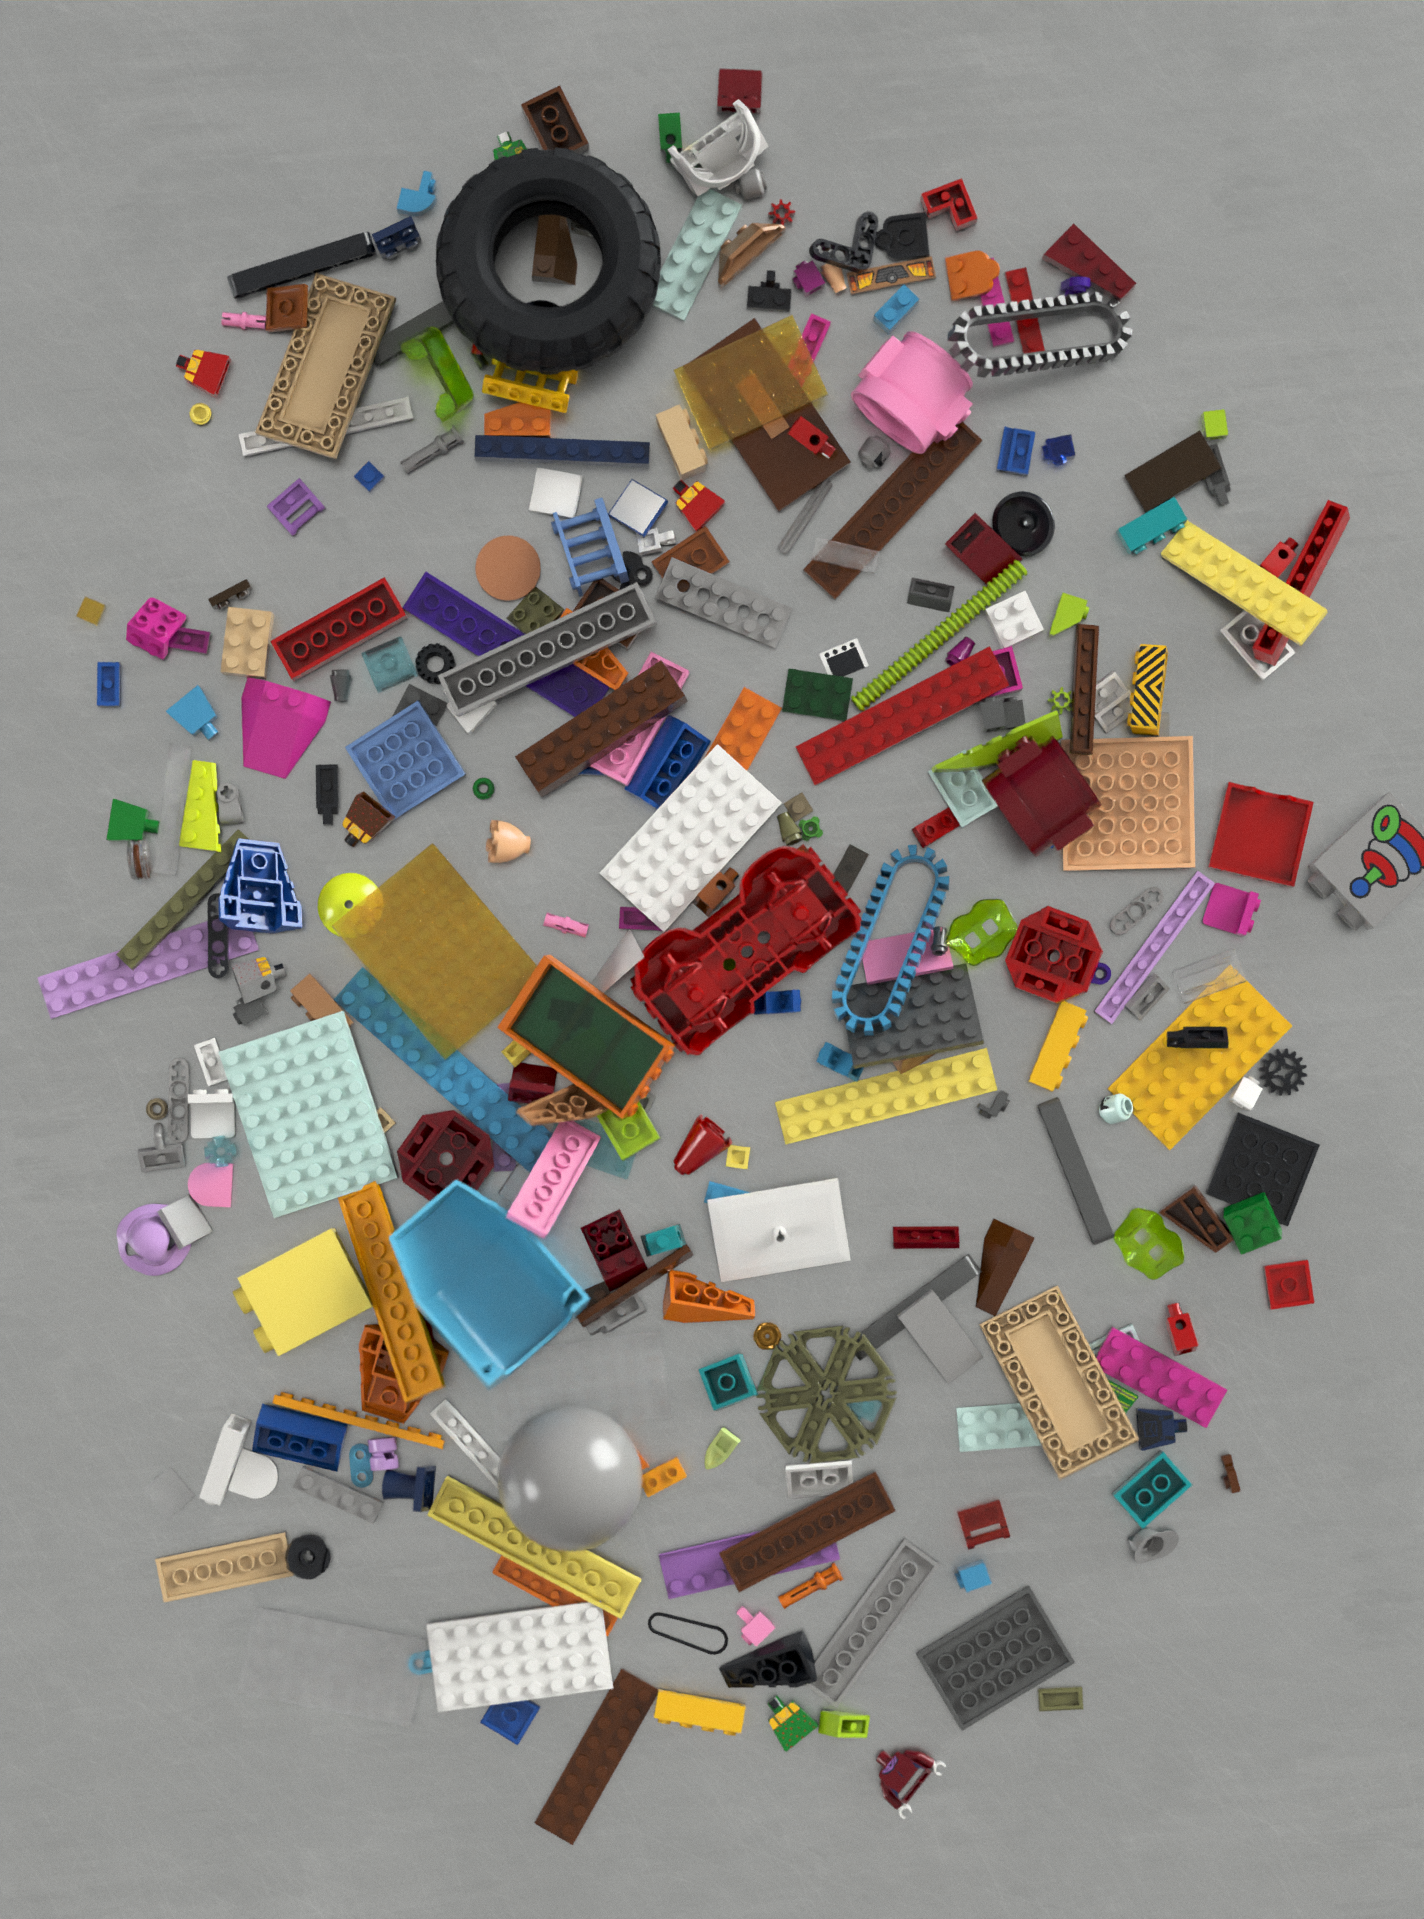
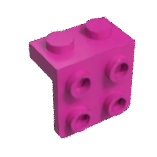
[126,597,186,660]
[1202,883,1261,937]

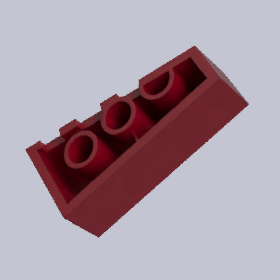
[1042,223,1136,302]

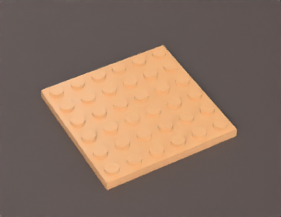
[1061,736,1195,871]

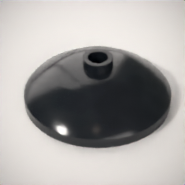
[992,491,1055,556]

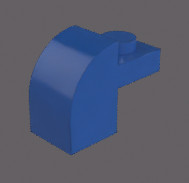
[754,990,801,1015]

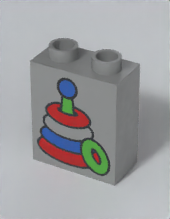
[1308,792,1424,931]

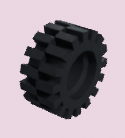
[415,643,455,684]

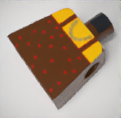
[342,791,395,847]

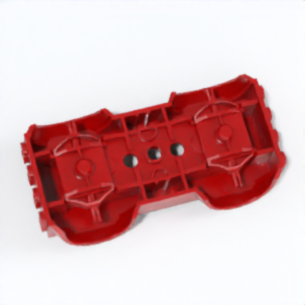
[630,844,862,1055]

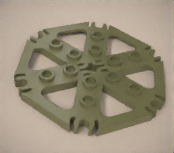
[757,1326,897,1463]

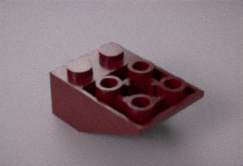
[945,513,1023,586]
[581,1209,648,1292]

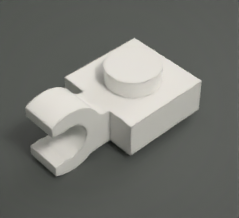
[636,528,677,556]

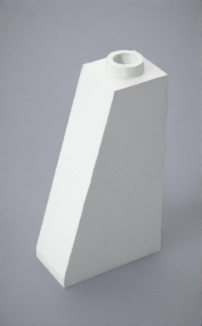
[199,1413,252,1505]

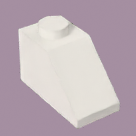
[1228,1076,1262,1111]

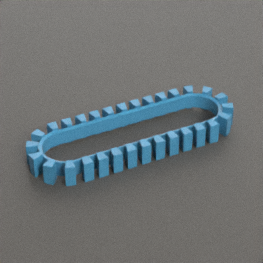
[832,844,950,1036]

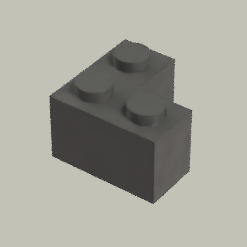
[978,697,1026,733]

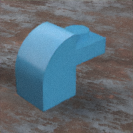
[397,171,437,217]
[816,1042,864,1082]

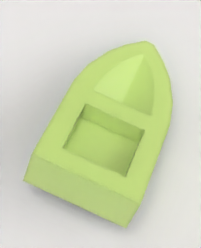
[705,1427,741,1469]

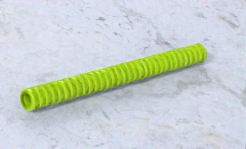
[851,559,1028,711]

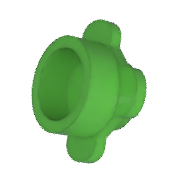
[799,816,823,841]

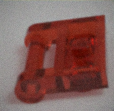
[957,1499,1010,1550]

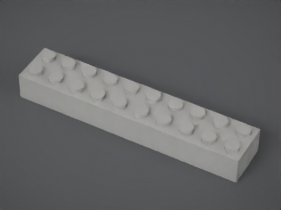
[438,582,657,717]

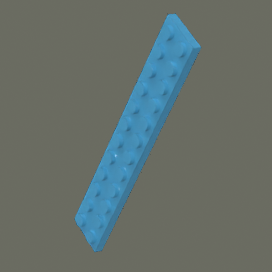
[334,967,552,1173]

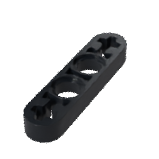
[207,893,229,979]

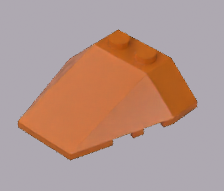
[359,1324,449,1424]

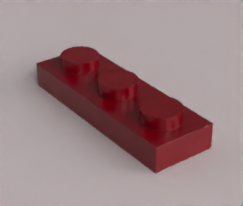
[893,1226,960,1249]

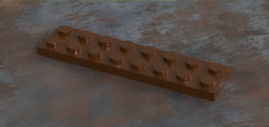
[719,1472,896,1592]
[534,1668,659,1845]

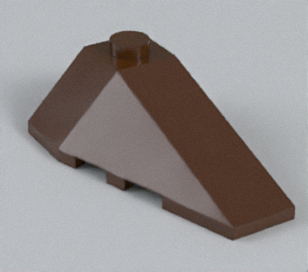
[975,1219,1035,1316]

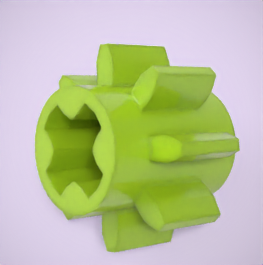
[1047,687,1072,715]

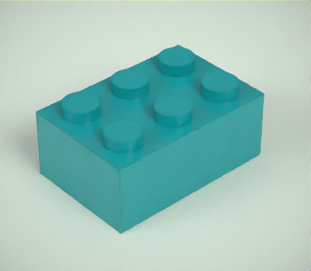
[1112,1450,1192,1529]

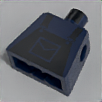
[1136,1408,1187,1451]

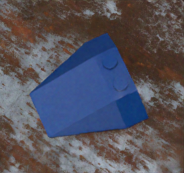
[218,838,302,934]

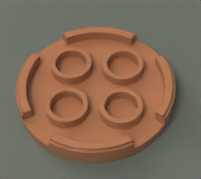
[475,535,541,601]

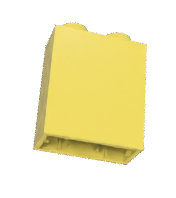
[233,1228,373,1356]

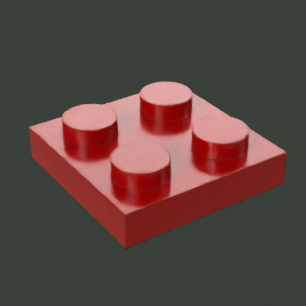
[1264,1260,1315,1310]

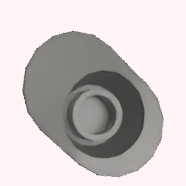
[1128,1528,1179,1564]

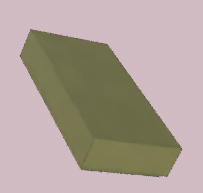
[1038,1686,1083,1711]

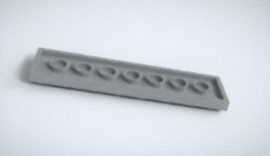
[805,1538,940,1708]

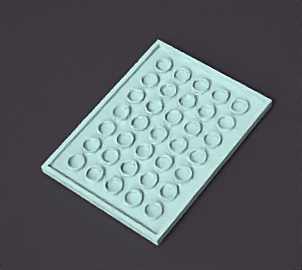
[219,1011,399,1218]

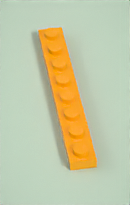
[272,1392,445,1449]

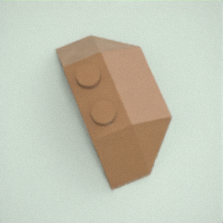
[718,223,786,289]

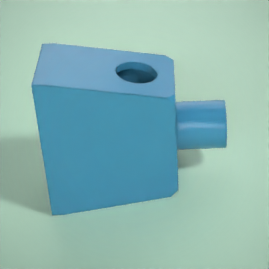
[166,685,218,740]

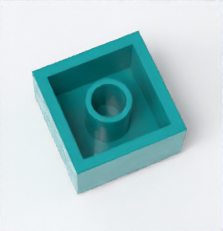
[698,1354,758,1411]

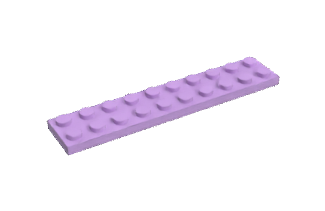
[37,919,259,1019]

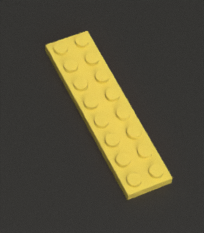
[1161,520,1328,646]

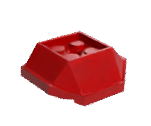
[1005,906,1103,1004]

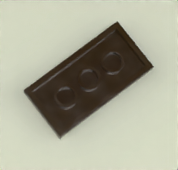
[1124,430,1222,513]

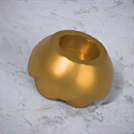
[753,1323,781,1350]

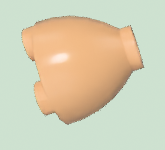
[486,820,531,863]

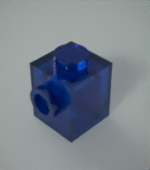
[1041,434,1076,466]

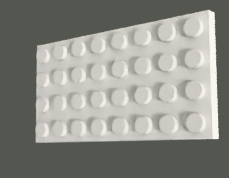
[600,744,782,932]
[426,1601,613,1712]

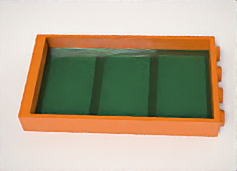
[497,955,676,1119]

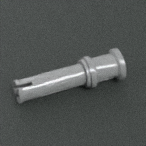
[400,426,464,474]

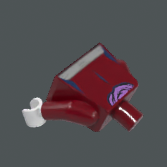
[876,1750,946,1819]

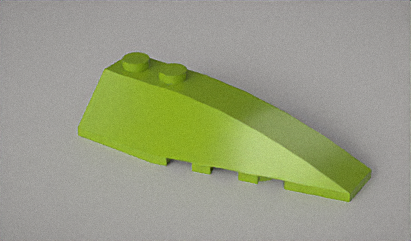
[931,710,1063,773]

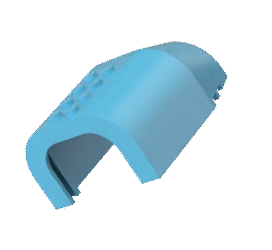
[389,1179,590,1391]

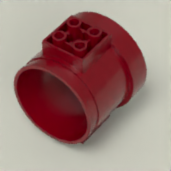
[982,735,1102,857]

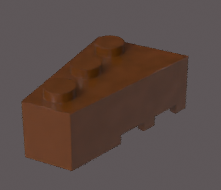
[1159,1184,1234,1253]

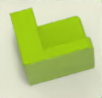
[1201,409,1228,441]

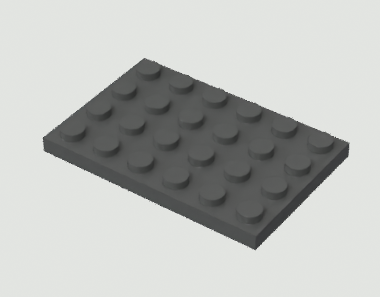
[838,963,984,1069]
[916,1586,1075,1731]

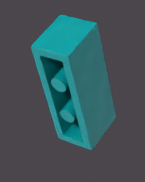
[1116,497,1187,555]

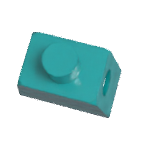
[641,1224,686,1257]

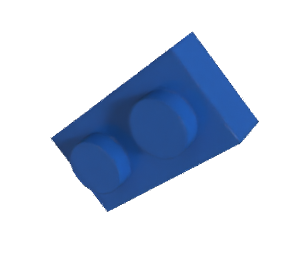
[97,662,120,707]

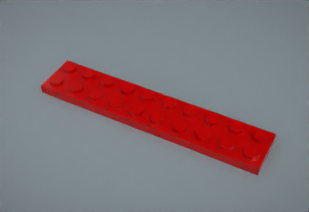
[796,646,1010,786]

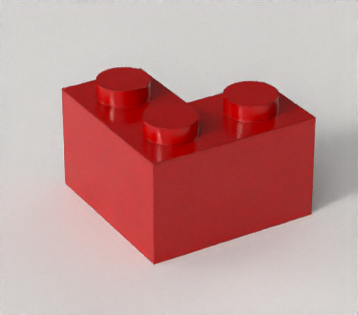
[920,178,978,231]

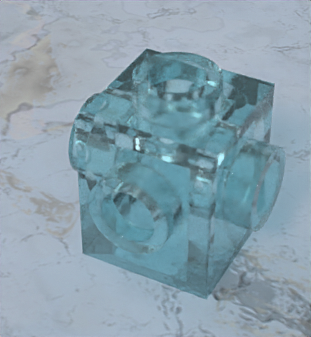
[204,1135,236,1167]

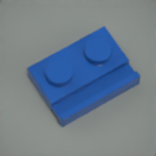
[997,426,1036,476]

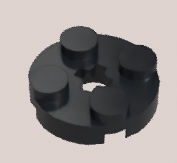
[285,1535,330,1579]

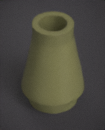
[777,812,802,846]

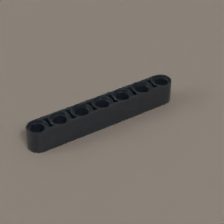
[227,232,376,299]

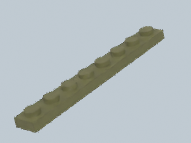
[116,829,250,971]

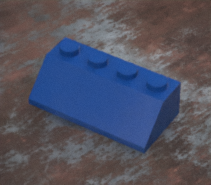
[624,715,711,810]
[252,1404,348,1472]

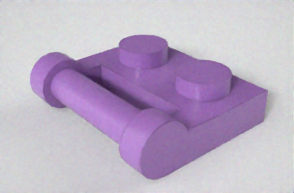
[267,478,325,536]

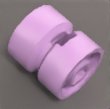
[368,1437,399,1471]

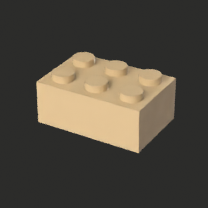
[656,404,708,481]
[220,607,274,679]

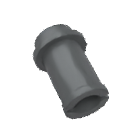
[931,926,948,956]

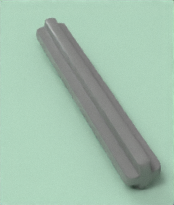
[777,480,832,555]

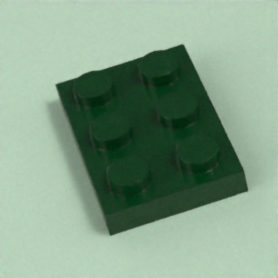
[782,668,853,722]

